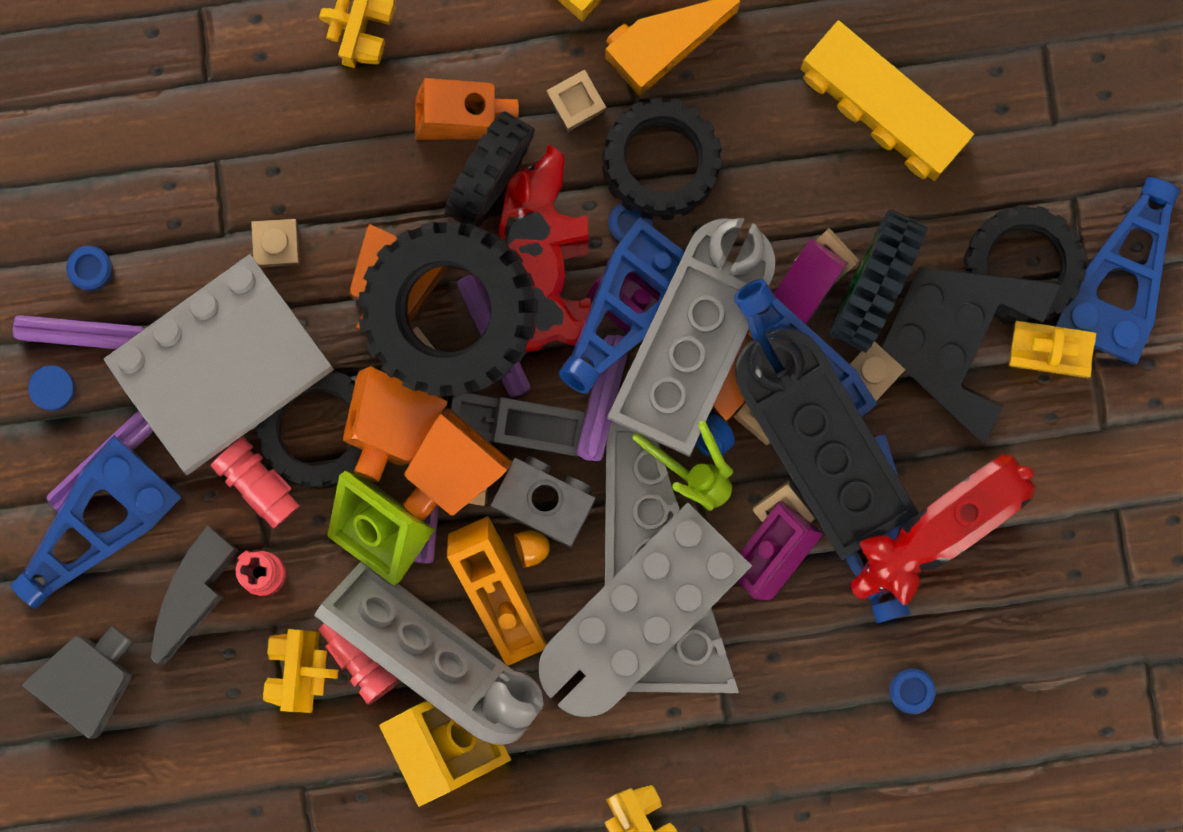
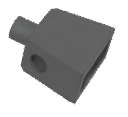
[22,625,133,739]

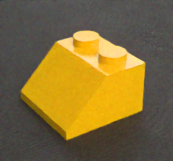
[379,701,511,807]

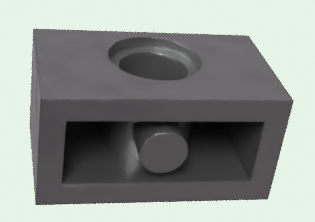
[491,455,596,549]

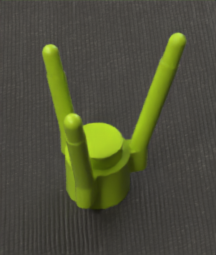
[632,421,733,511]

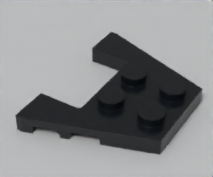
[882,266,1062,443]

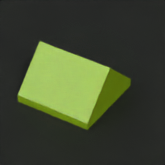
[327,471,436,586]

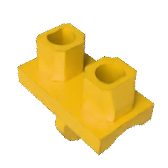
[319,0,396,68]
[1009,321,1097,378]
[263,629,339,713]
[604,785,677,832]

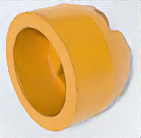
[514,530,550,568]

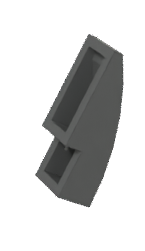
[447,393,586,457]
[151,525,240,665]

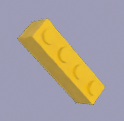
[800,20,974,182]

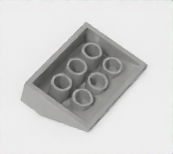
[104,254,334,475]

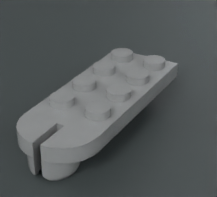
[607,218,775,456]
[539,502,752,717]
[314,562,544,745]

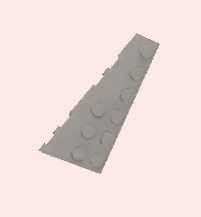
[605,422,739,693]

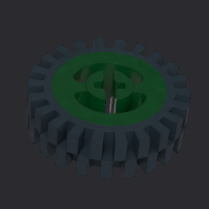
[829,209,928,353]

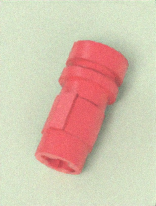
[210,436,300,529]
[235,551,287,597]
[318,623,401,705]

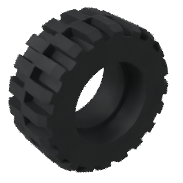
[358,222,538,397]

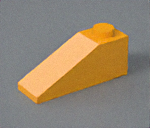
[605,0,740,97]
[447,516,547,666]

